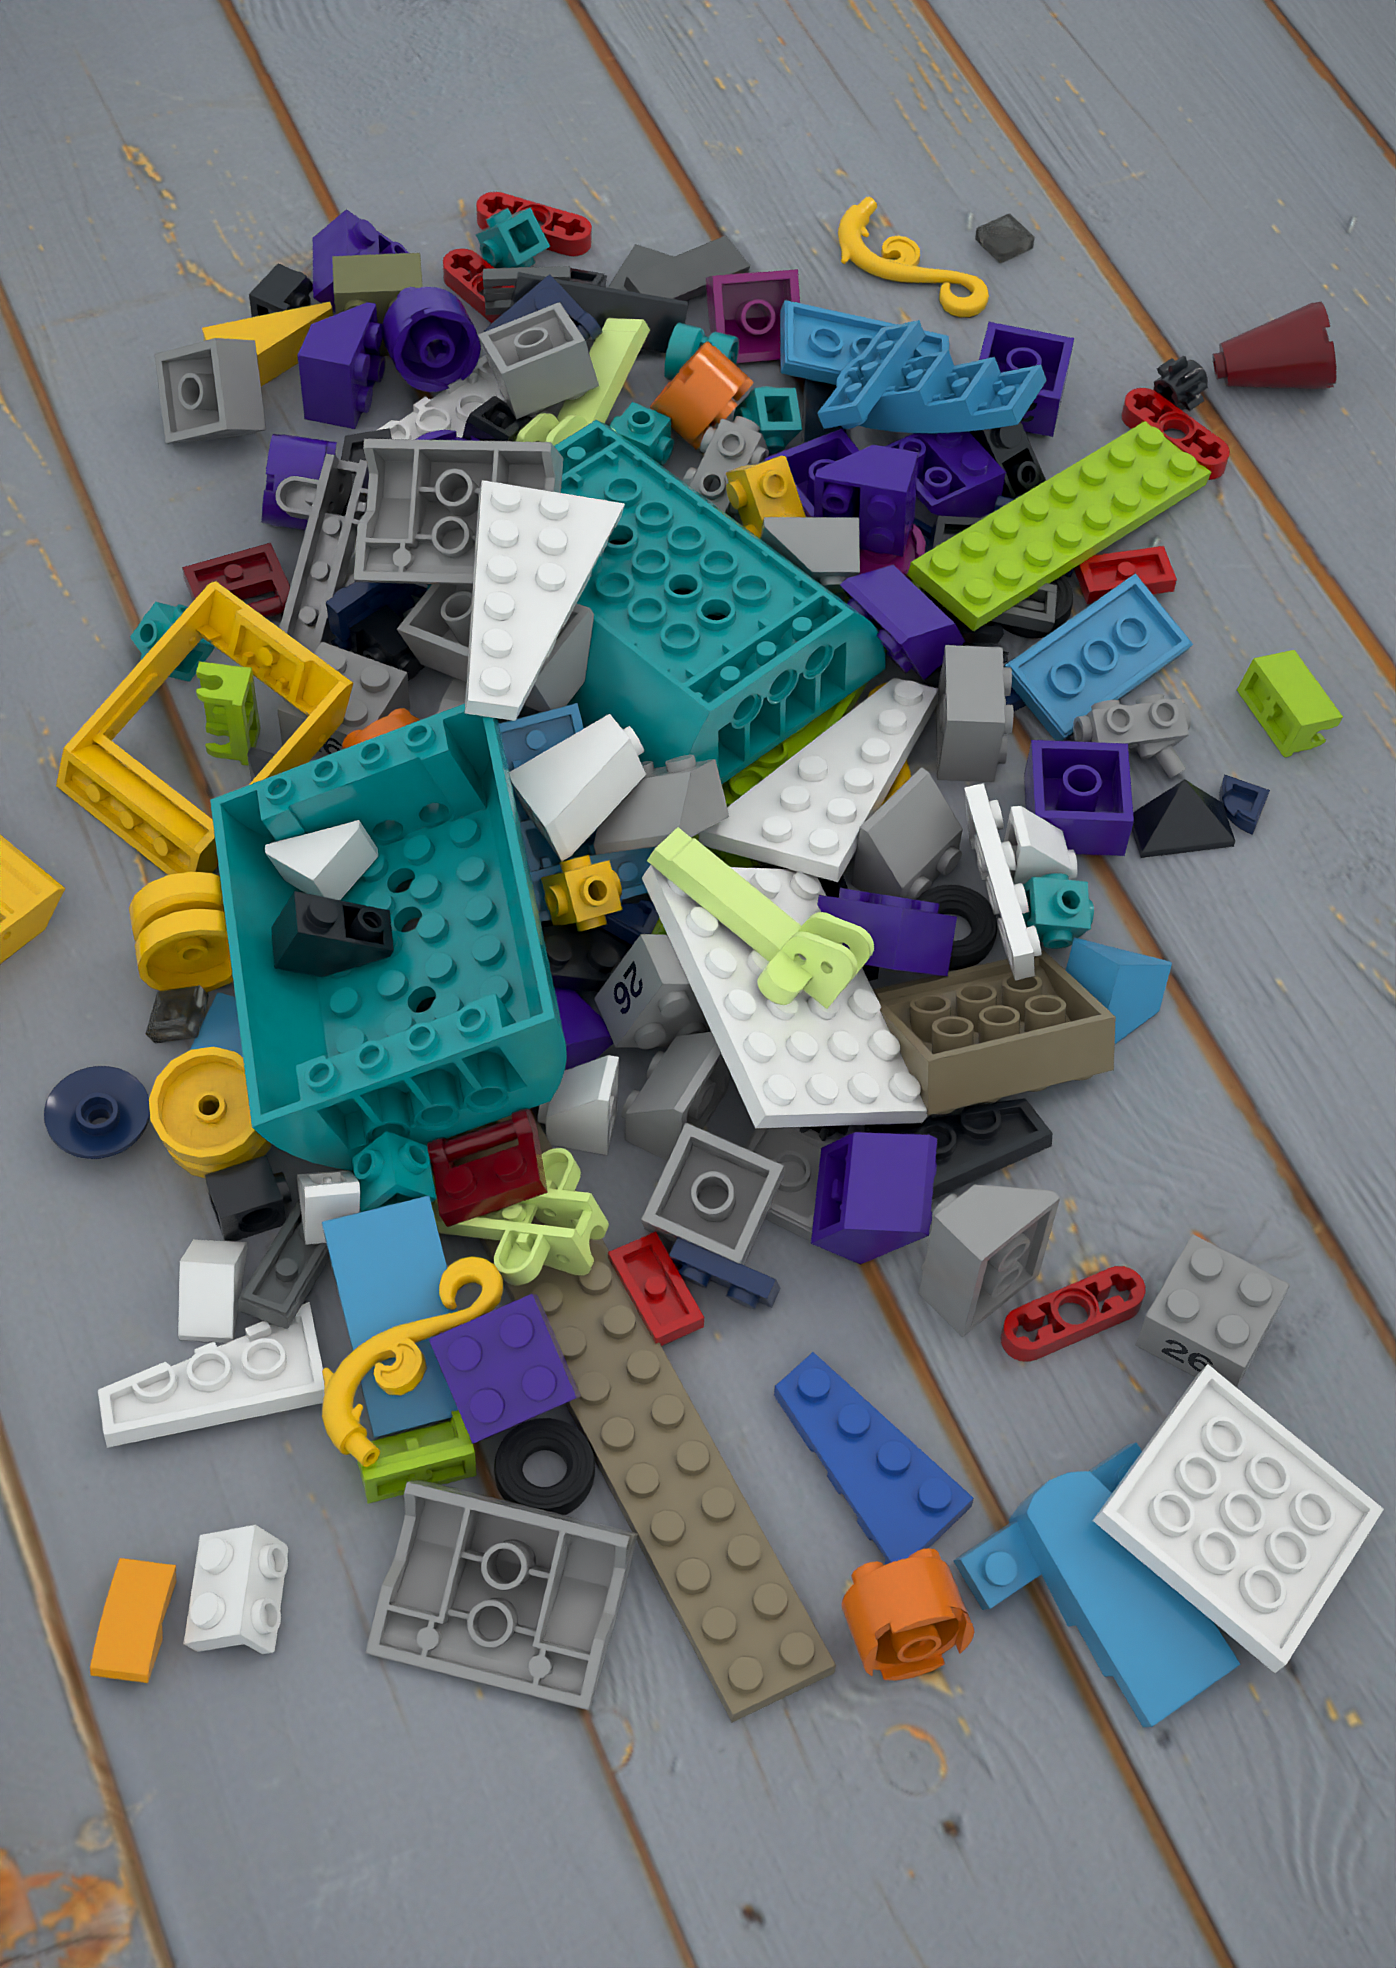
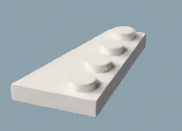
[964,783,1042,981]
[98,1302,324,1448]

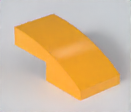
[90,1558,176,1683]

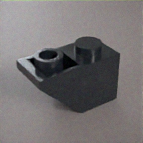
[969,421,1046,499]
[271,891,394,977]

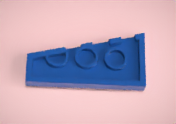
[774,1352,974,1565]

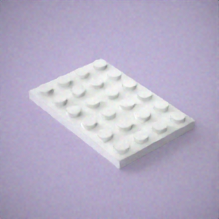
[642,865,928,1128]

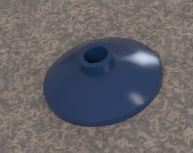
[44,1066,150,1159]

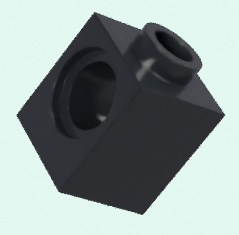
[205,1155,292,1242]

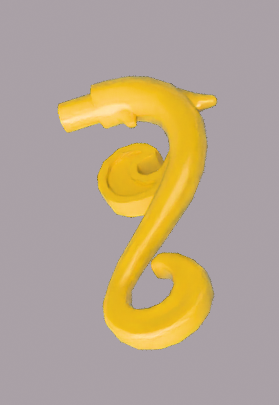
[838,197,989,318]
[322,1256,503,1467]

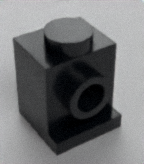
[249,263,313,317]
[350,604,424,681]

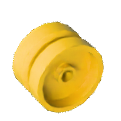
[129,871,233,995]
[149,1047,272,1178]

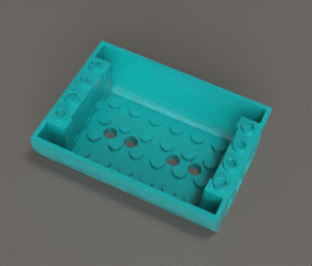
[427,420,885,784]
[210,703,567,1171]

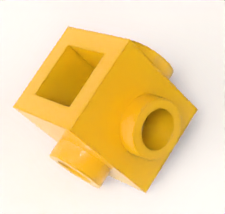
[541,855,623,931]

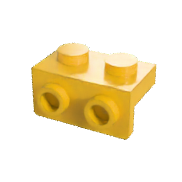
[725,456,806,539]

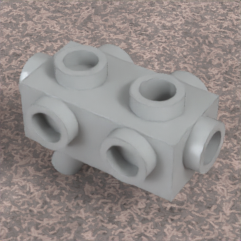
[683,416,769,519]
[1073,694,1191,779]

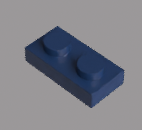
[669,1237,781,1309]

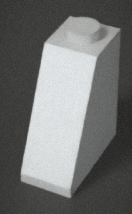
[509,714,646,861]

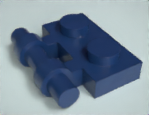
[326,582,416,651]

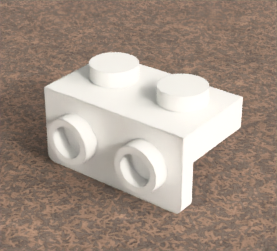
[184,1525,288,1654]

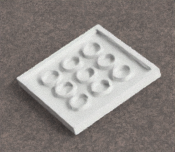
[1093,1365,1384,1673]

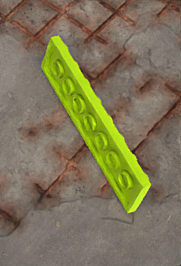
[907,421,1211,631]

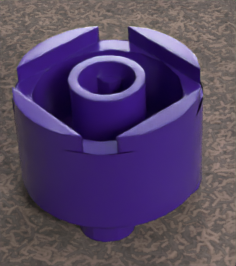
[383,287,481,392]
[261,434,337,530]

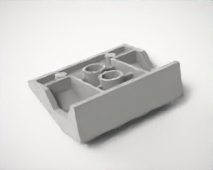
[353,439,563,585]
[365,1480,638,1710]

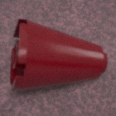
[1212,301,1336,389]

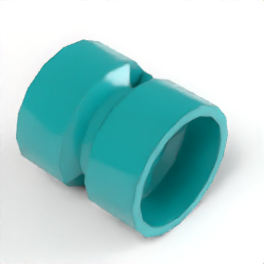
[664,323,739,380]

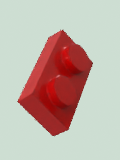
[1074,546,1177,604]
[608,1231,704,1346]

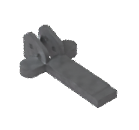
[276,454,369,653]

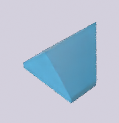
[1066,937,1172,1044]

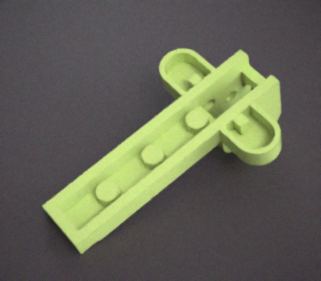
[513,318,650,446]
[647,827,874,1009]
[431,1148,609,1286]

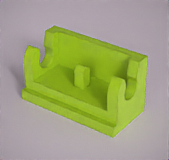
[1237,650,1343,758]
[196,661,261,766]
[357,1410,477,1504]

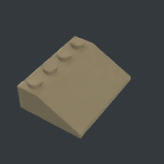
[873,950,1116,1115]

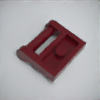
[182,542,290,618]
[427,1108,548,1227]

